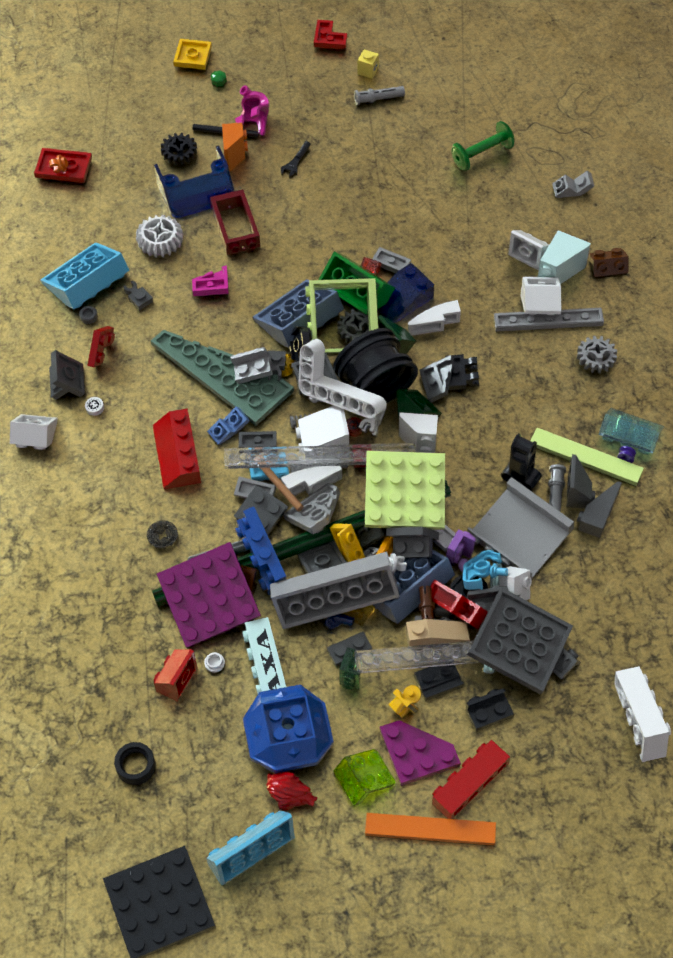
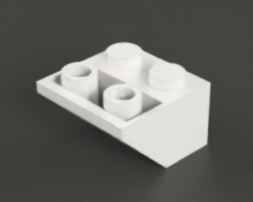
[520,277,561,315]

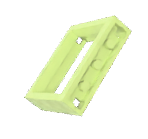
[305,278,378,356]

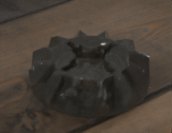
[147,520,178,550]

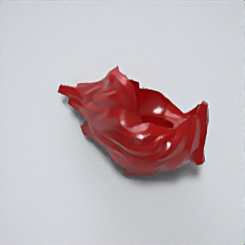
[266,772,318,810]

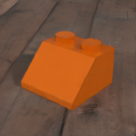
[222,122,248,173]

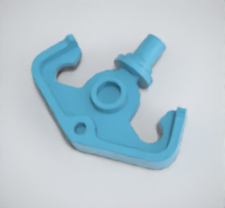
[463,550,508,590]

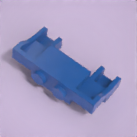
[235,507,286,595]

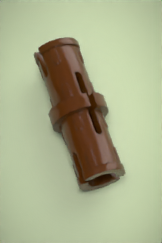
[419,586,435,620]

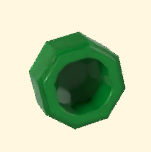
[210,70,227,87]

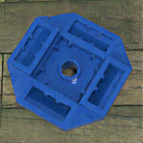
[243,684,334,773]

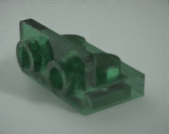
[339,647,360,690]

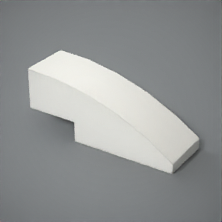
[408,300,461,336]
[281,466,342,496]

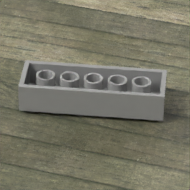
[270,552,400,629]

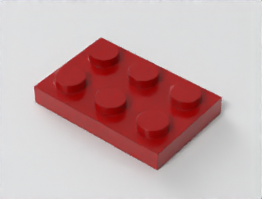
[34,148,92,183]

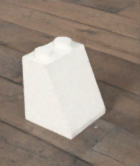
[295,406,349,460]

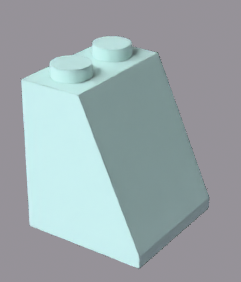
[538,230,591,284]

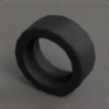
[114,742,156,785]

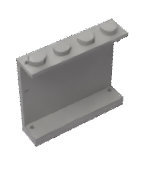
[467,477,574,580]

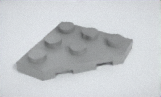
[283,483,340,534]

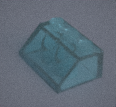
[598,408,664,454]

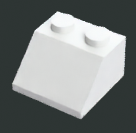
[508,230,549,270]
[399,413,438,453]
[10,414,58,450]

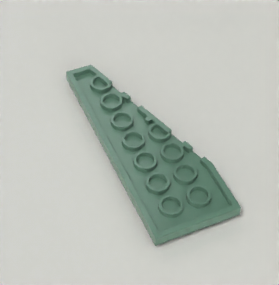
[151,330,294,426]

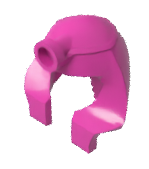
[234,85,270,136]

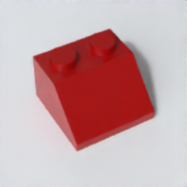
[153,649,198,702]

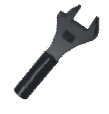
[281,141,311,177]

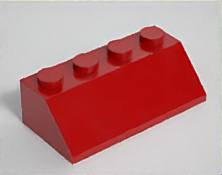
[153,408,201,490]

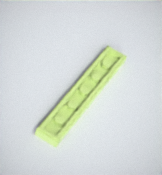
[530,428,644,486]

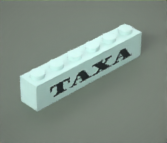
[242,617,293,729]

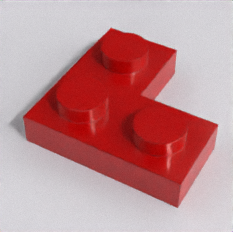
[314,20,347,50]
[87,326,115,368]

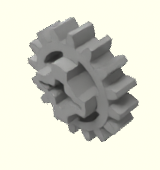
[577,336,617,373]

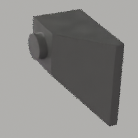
[566,454,595,509]

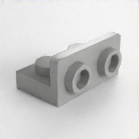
[230,347,273,384]

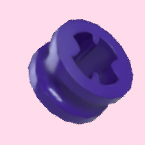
[617,446,636,463]

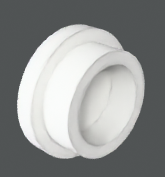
[204,652,225,673]

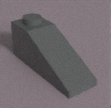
[577,481,622,538]

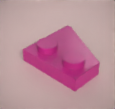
[192,265,229,296]

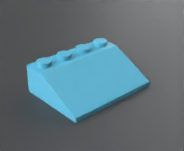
[40,242,130,309]
[206,810,295,886]

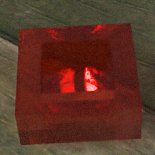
[361,257,382,276]

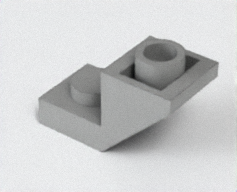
[552,171,595,198]

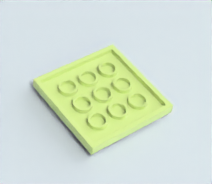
[365,451,445,530]

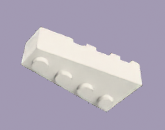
[615,666,671,762]

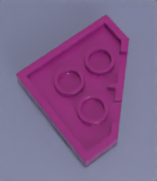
[380,720,461,786]

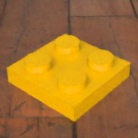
[173,39,212,70]

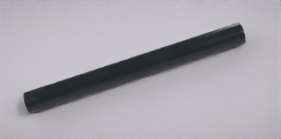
[192,124,259,138]

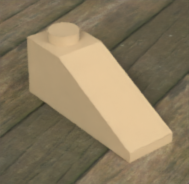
[406,619,470,651]

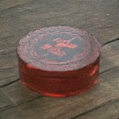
[346,417,362,436]

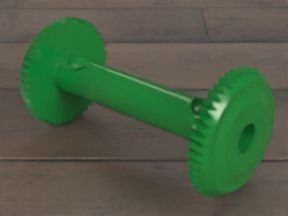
[451,121,515,171]

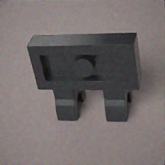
[445,354,479,390]

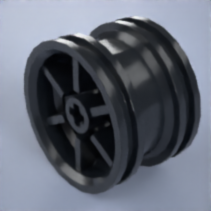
[333,328,418,403]

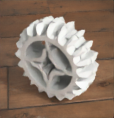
[136,215,183,258]

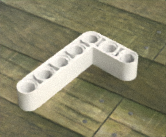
[298,339,387,419]

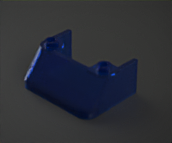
[154,146,235,218]

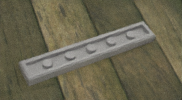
[494,308,604,332]

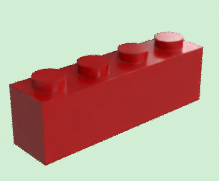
[432,740,510,819]

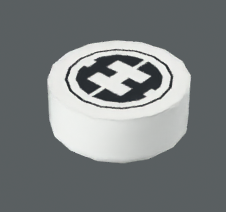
[85,397,104,416]

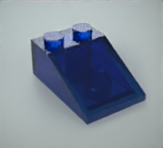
[377,263,435,323]

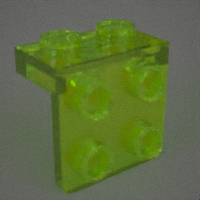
[333,749,395,806]

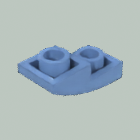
[207,407,250,445]

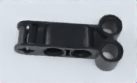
[501,433,542,491]

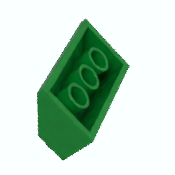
[318,251,395,315]

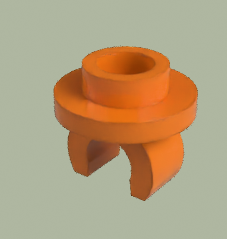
[49,155,68,173]

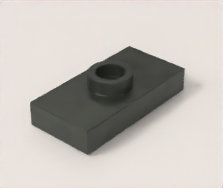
[355,526,387,550]

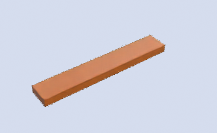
[365,813,496,846]

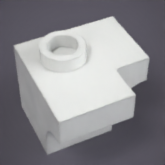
[499,566,532,600]

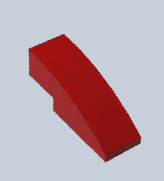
[431,579,488,629]

